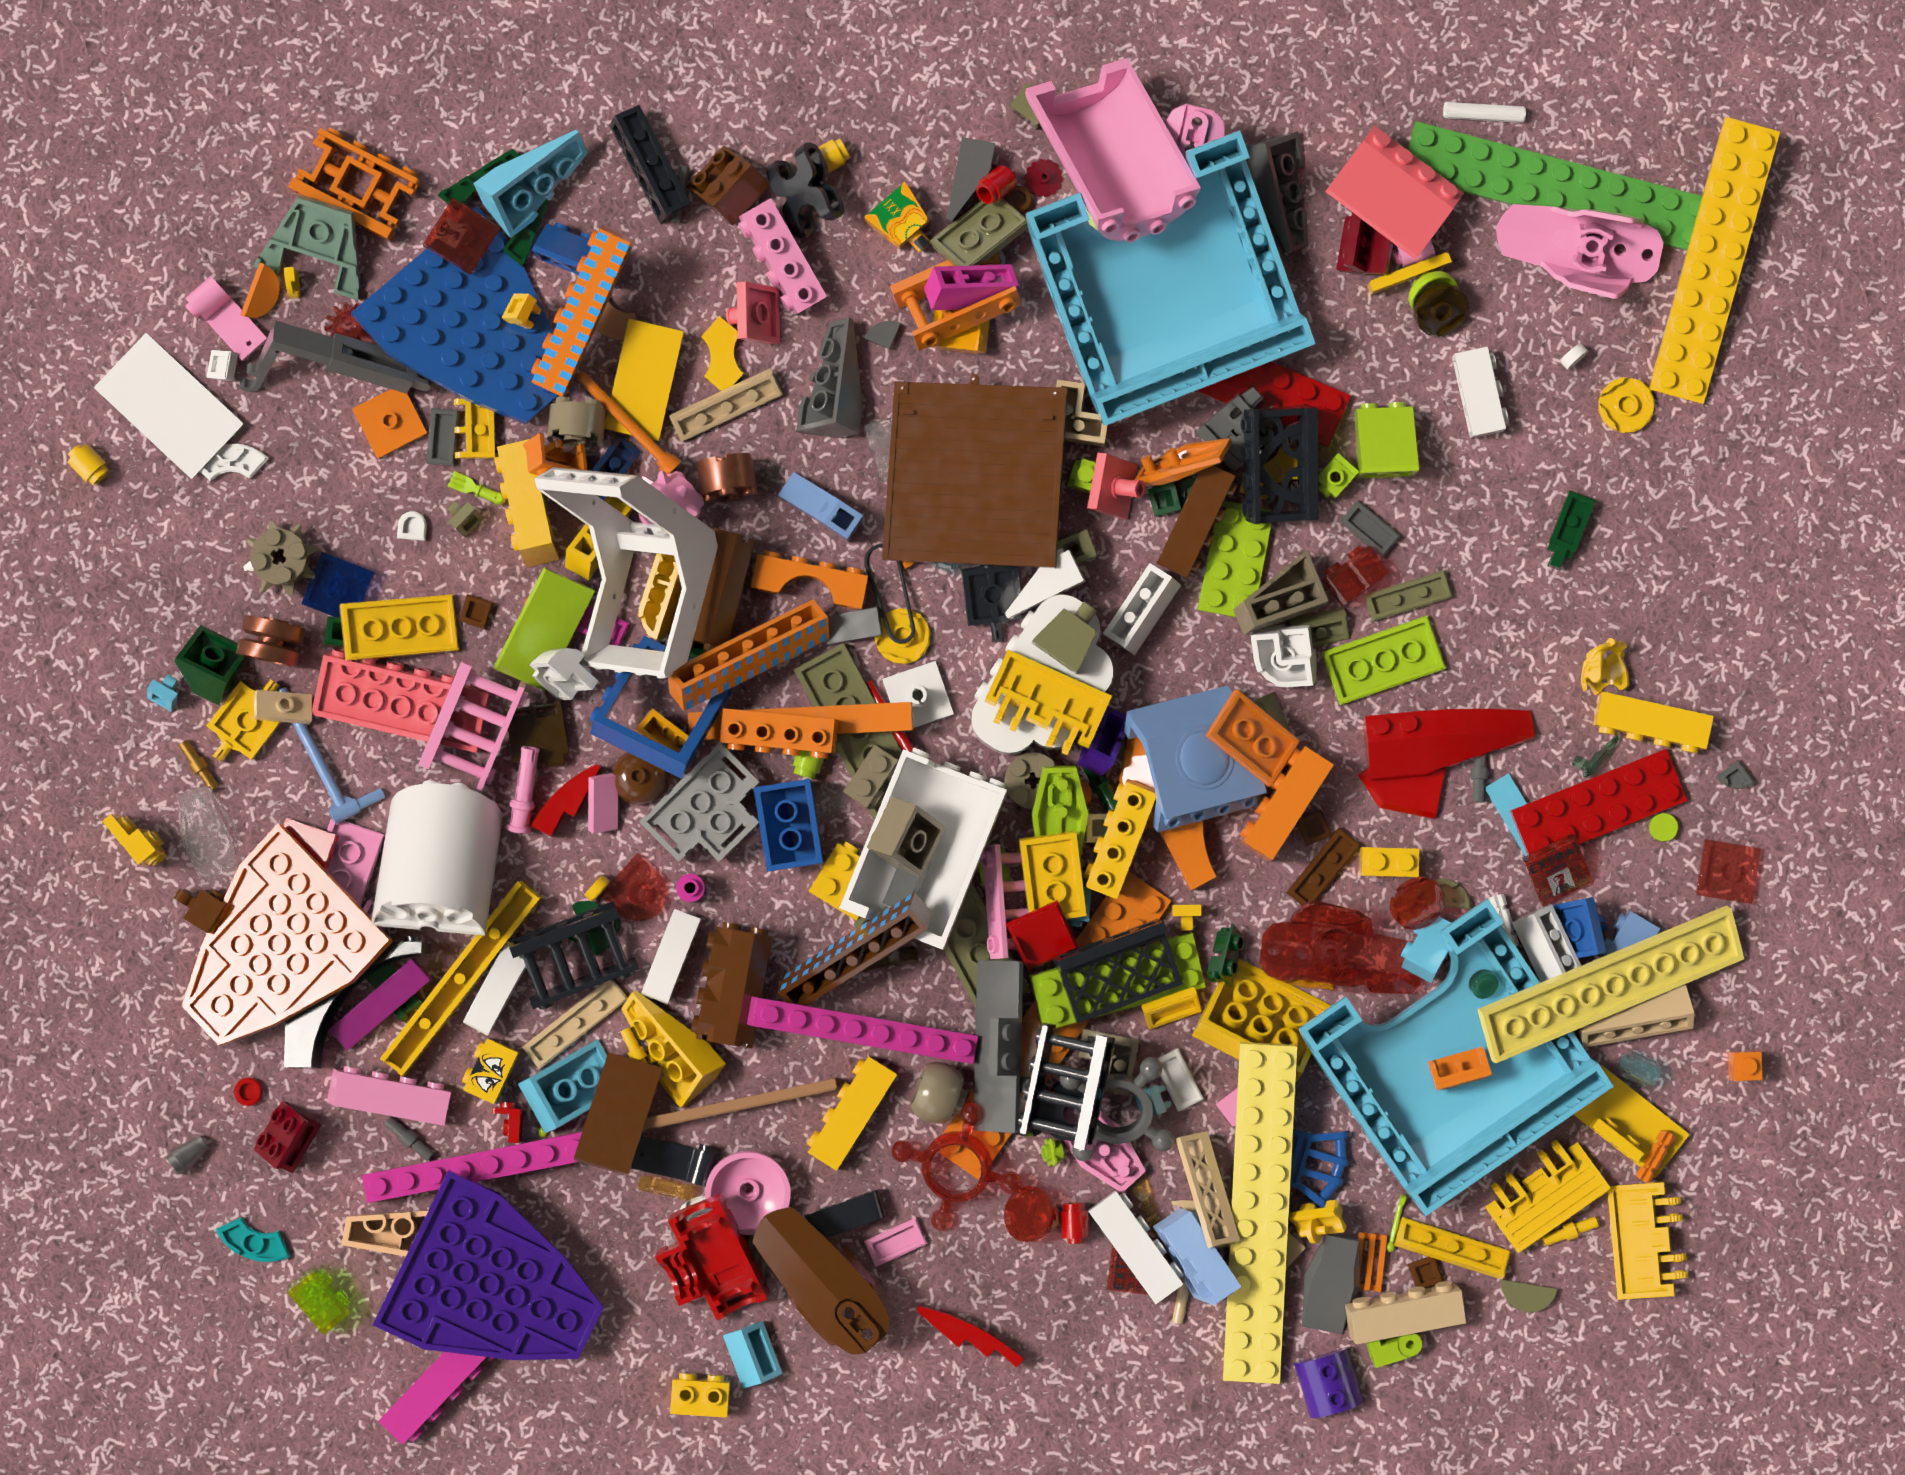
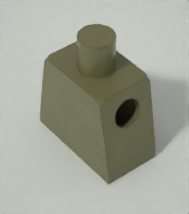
[1032,602,1097,674]

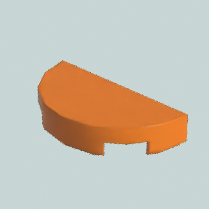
[240,263,280,318]

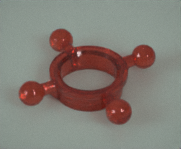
[891,1103,1023,1231]

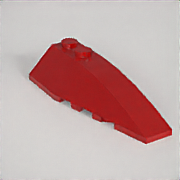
[1363,709,1535,781]

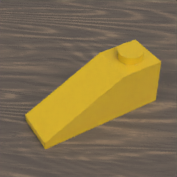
[565,496,633,581]

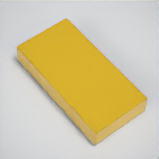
[1141,987,1202,1029]

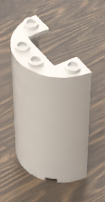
[840,748,1008,950]

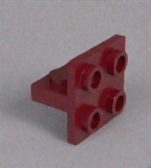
[1336,212,1393,275]
[254,1101,322,1174]

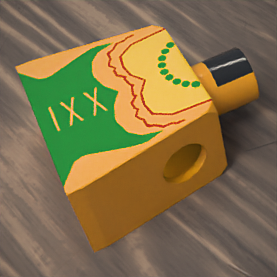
[864,182,931,253]

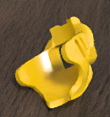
[1581,638,1629,695]

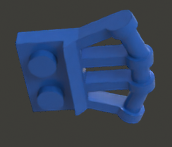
[1290,1128,1350,1208]

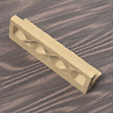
[1176,1131,1240,1249]

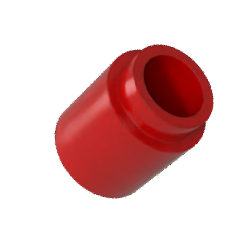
[976,165,1017,204]
[1060,1203,1090,1244]

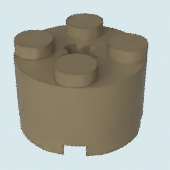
[547,396,606,449]
[1004,752,1057,810]

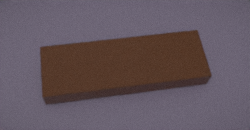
[1286,827,1361,910]

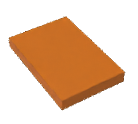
[1205,690,1300,787]

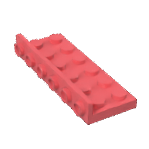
[312,648,491,753]

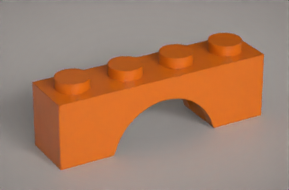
[751,551,869,610]

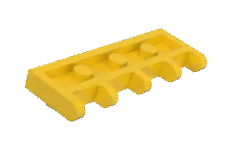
[454,399,495,459]

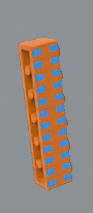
[531,226,635,397]
[668,599,830,711]

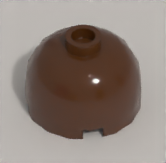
[612,752,668,805]

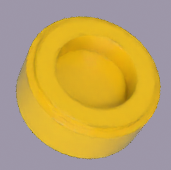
[584,874,610,901]

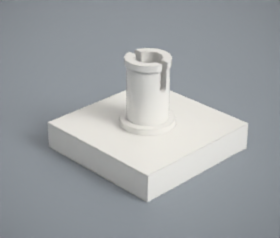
[882,661,954,728]

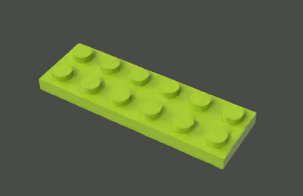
[1029,932,1206,1028]

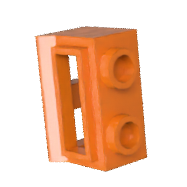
[523,433,587,476]

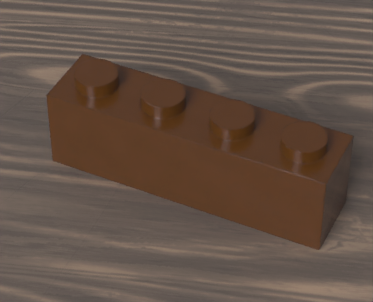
[1156,465,1238,578]

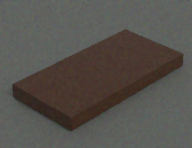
[574,1052,663,1176]

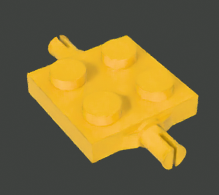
[206,679,281,762]

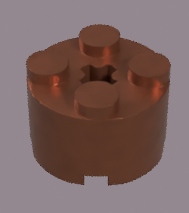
[697,453,758,503]

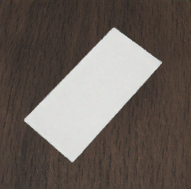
[94,333,243,479]

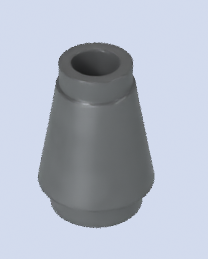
[165,1135,209,1175]

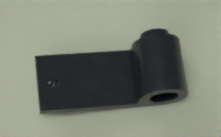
[631,1136,720,1187]

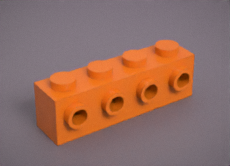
[720,708,839,759]

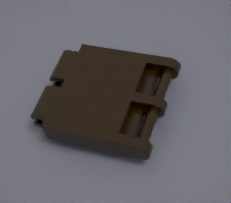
[505,698,570,769]

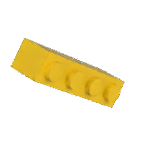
[1593,691,1714,754]
[807,1056,897,1171]

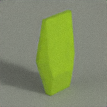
[1032,766,1089,858]

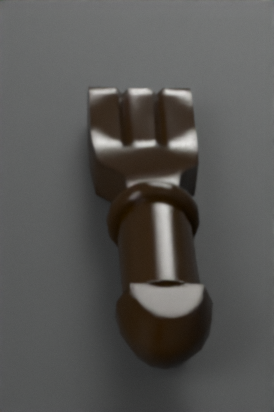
[862,946,919,972]

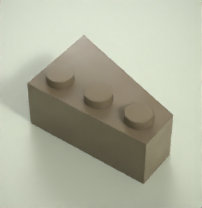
[1233,550,1328,635]

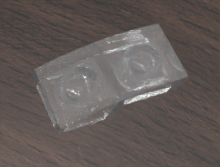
[864,418,892,482]

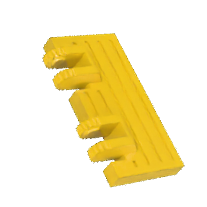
[984,649,1112,755]
[1485,1140,1611,1254]
[1608,1182,1689,1300]

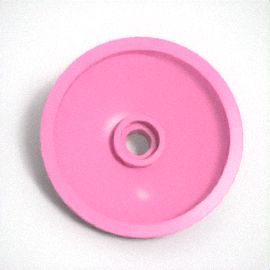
[705,1151,791,1235]

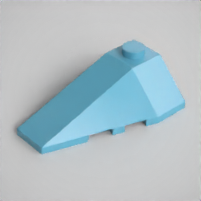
[473,130,588,237]

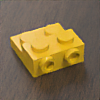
[102,814,167,866]
[809,842,860,921]

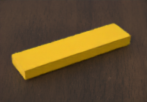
[1394,1217,1511,1280]

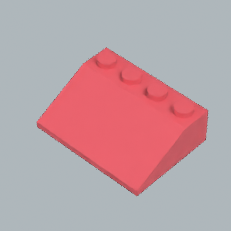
[1325,125,1464,260]

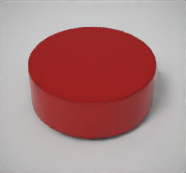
[234,1077,263,1106]

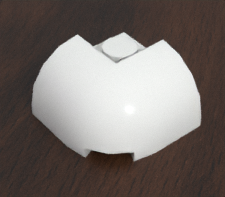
[1251,624,1317,687]
[529,648,598,700]

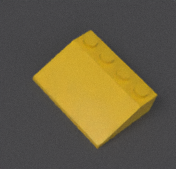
[1192,959,1331,1083]

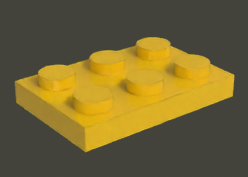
[1019,831,1087,919]

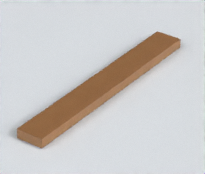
[644,1078,838,1130]

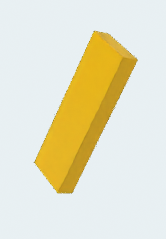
[1367,252,1452,295]

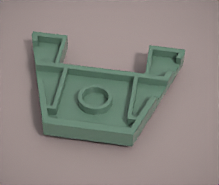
[254,195,361,300]

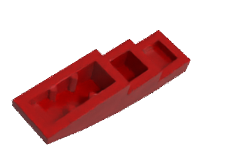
[916,1304,1024,1368]

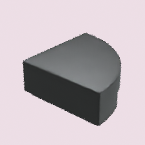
[864,321,901,350]
[1715,760,1755,789]

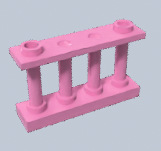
[418,657,528,791]
[981,844,1028,959]

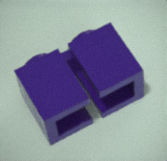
[1077,706,1126,776]

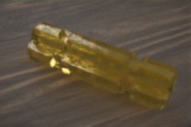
[638,1175,694,1201]

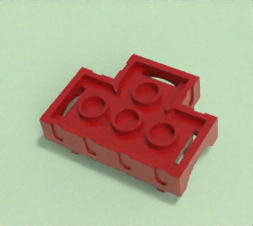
[655,1192,770,1320]

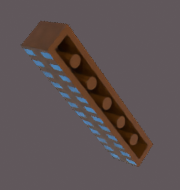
[777,892,932,1006]

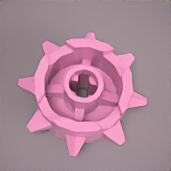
[638,471,704,524]

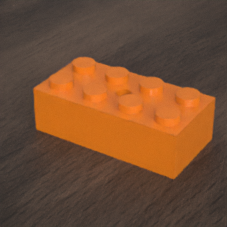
[1239,746,1334,861]

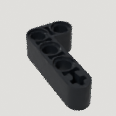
[802,1189,888,1237]

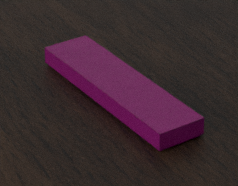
[329,957,432,1051]

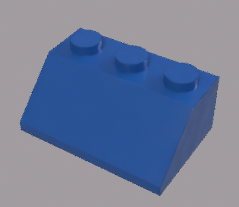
[532,222,625,289]
[754,779,825,872]

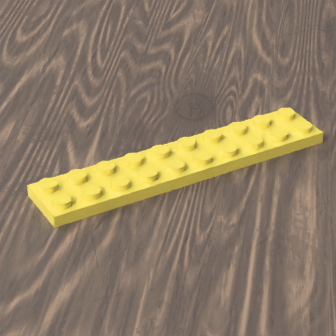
[1477,906,1744,1063]

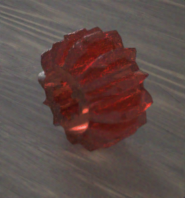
[324,302,371,341]

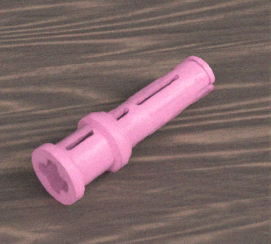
[506,746,540,834]

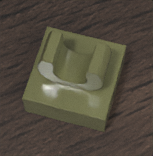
[447,501,484,538]

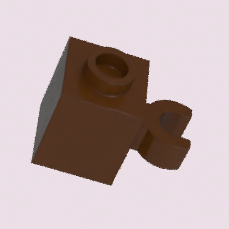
[174,888,227,933]

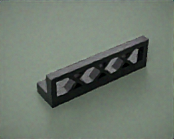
[609,105,691,224]

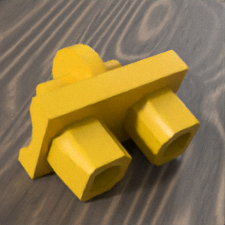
[1288,1200,1347,1244]

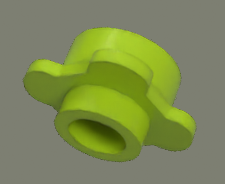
[1041,1138,1064,1167]

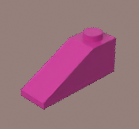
[924,264,1019,310]

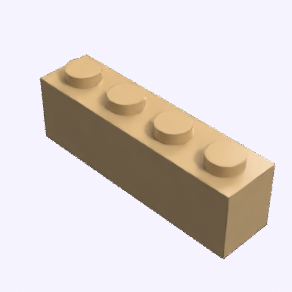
[1577,985,1694,1048]
[1345,1281,1466,1344]

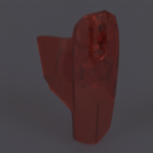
[1259,900,1422,994]

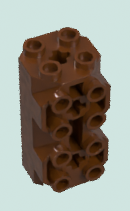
[691,527,756,652]
[691,922,773,1049]

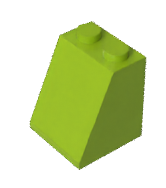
[1354,402,1419,479]

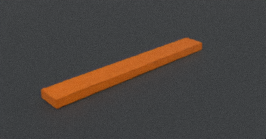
[688,702,914,740]

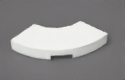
[200,444,269,481]

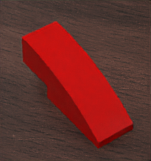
[531,764,602,837]

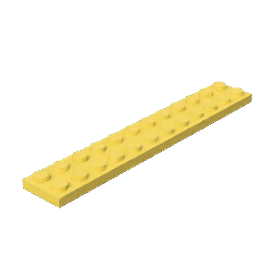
[1223,1042,1297,1384]

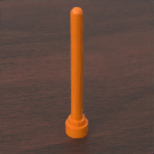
[577,372,682,474]

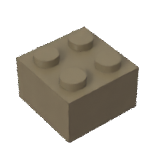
[867,797,946,878]

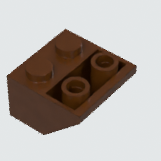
[687,146,770,226]

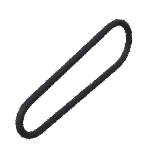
[864,544,915,644]

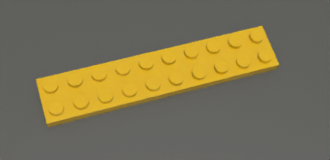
[1649,117,1780,404]

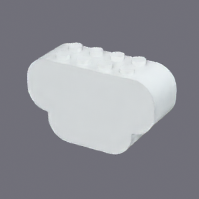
[971,595,1113,755]

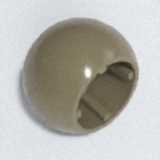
[910,1062,968,1124]

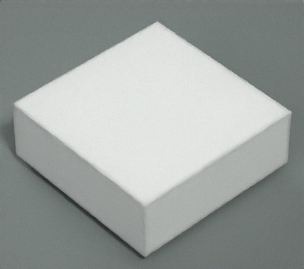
[207,350,238,381]

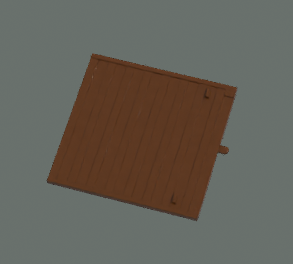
[882,374,1068,568]

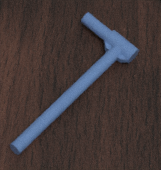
[278,687,385,824]

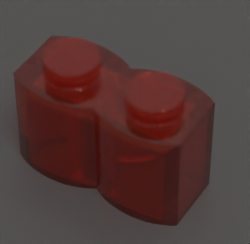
[1322,545,1389,607]

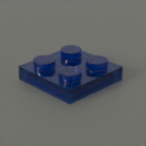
[301,552,376,618]

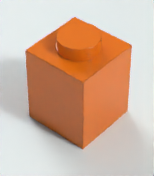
[1728,1051,1763,1081]

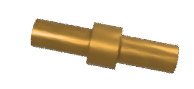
[178,739,219,792]

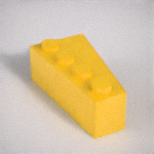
[494,439,559,567]

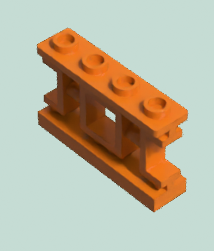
[288,127,422,242]

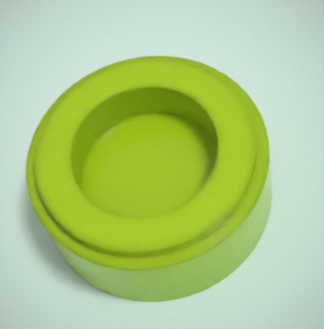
[1649,813,1678,842]

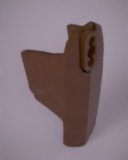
[753,1207,891,1355]

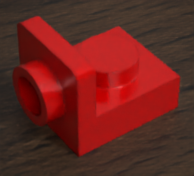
[492,1102,524,1143]

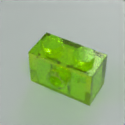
[287,1265,351,1335]

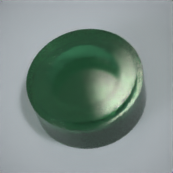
[1469,969,1499,999]

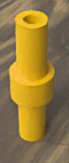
[620,1027,648,1064]
[1542,1216,1599,1247]

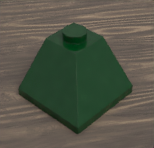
[174,625,247,705]

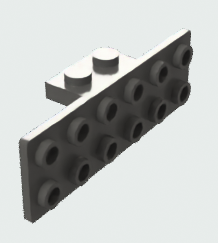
[973,960,1023,1133]

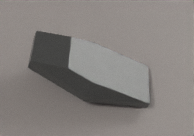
[1302,1234,1360,1334]

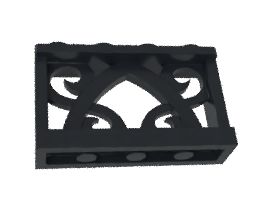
[1240,404,1319,524]

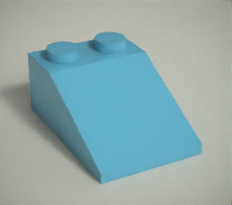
[518,1039,607,1133]

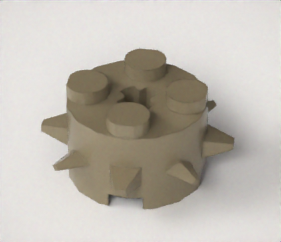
[243,520,319,596]

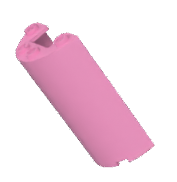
[1025,58,1201,243]

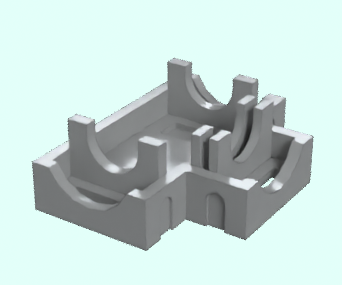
[639,742,760,862]

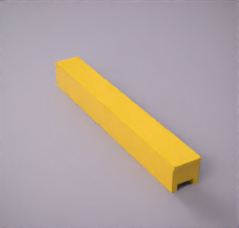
[380,881,543,1076]

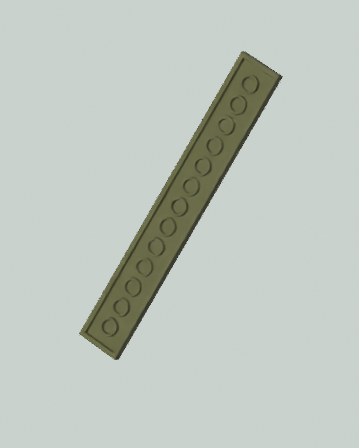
[794,643,1030,1008]

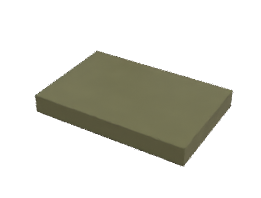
[930,198,1028,266]

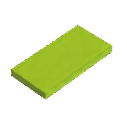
[494,567,595,691]
[1321,615,1446,706]

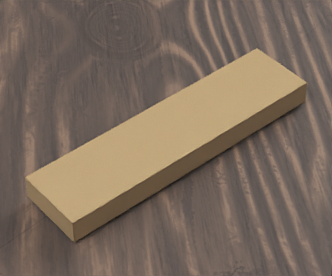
[669,368,783,443]
[522,979,628,1069]

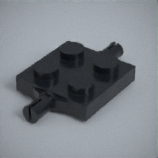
[961,565,1024,642]

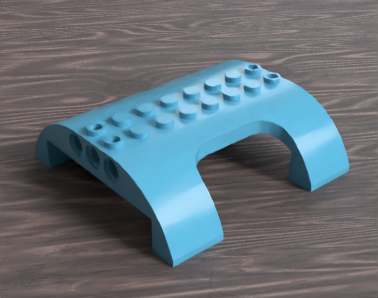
[1026,130,1316,426]
[1298,899,1614,1216]

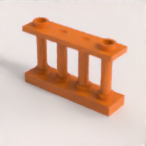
[890,253,1022,351]

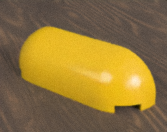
[638,553,682,640]

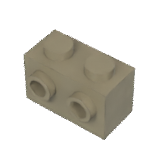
[843,745,898,809]

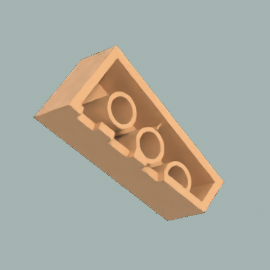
[341,1209,429,1256]

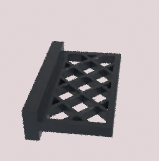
[1053,919,1183,1023]

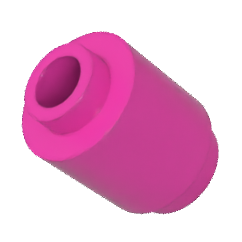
[676,874,706,902]

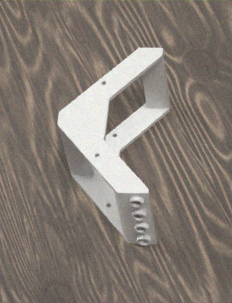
[534,467,718,678]

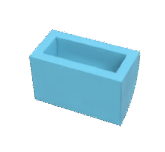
[723,1321,783,1388]

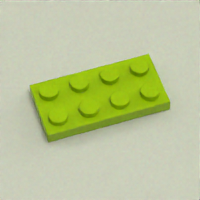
[1197,501,1272,618]

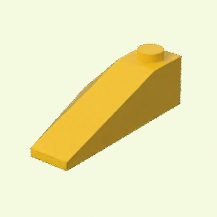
[621,990,726,1108]

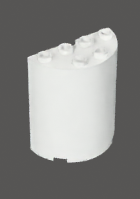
[371,780,502,936]

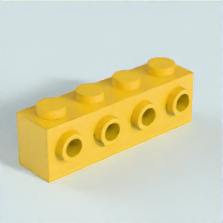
[1083,779,1156,899]

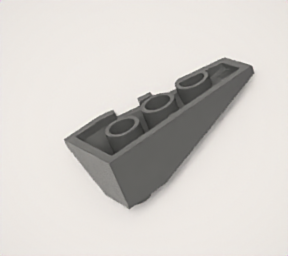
[1246,131,1308,253]
[796,317,863,438]

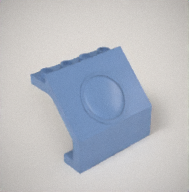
[1124,686,1267,832]

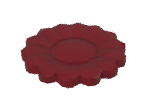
[1024,159,1063,198]

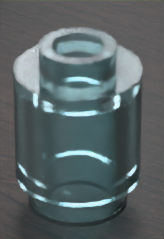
[1617,1050,1662,1087]

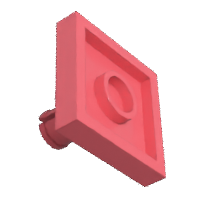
[726,281,780,344]
[1087,453,1146,520]

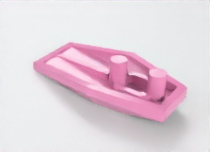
[1063,1107,1146,1193]

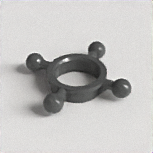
[1060,1057,1174,1161]

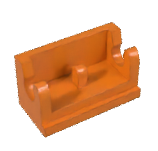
[1427,1046,1492,1092]

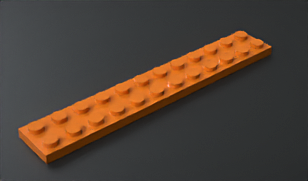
[933,872,1171,1180]

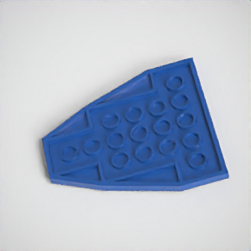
[351,206,559,424]

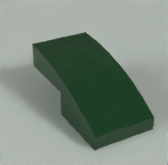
[1148,477,1197,517]

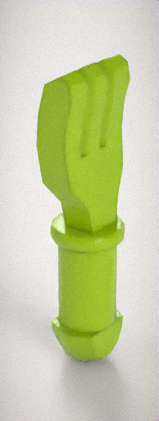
[448,471,506,505]

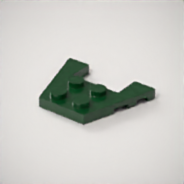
[438,148,555,267]

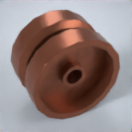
[236,615,306,668]

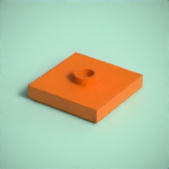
[352,389,428,459]

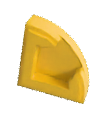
[284,267,301,299]

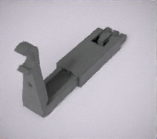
[239,320,431,394]

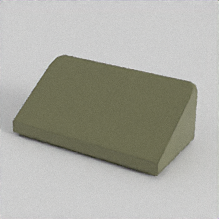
[1289,606,1350,647]

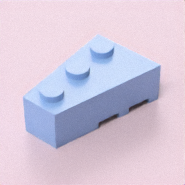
[1153,1208,1241,1305]

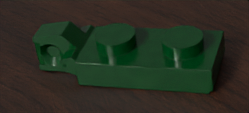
[1547,490,1596,570]

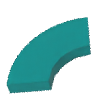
[215,1217,291,1262]

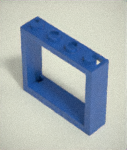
[590,636,733,779]

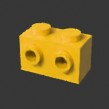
[670,1372,730,1418]

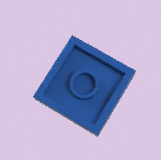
[1553,897,1607,958]

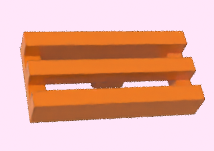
[1358,1232,1387,1292]

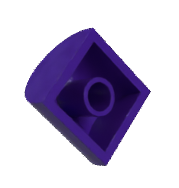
[1294,1347,1364,1418]

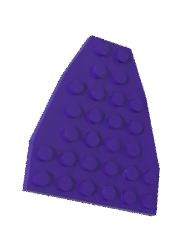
[372,1169,604,1360]

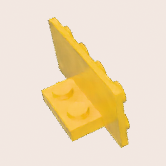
[1573,1065,1689,1178]

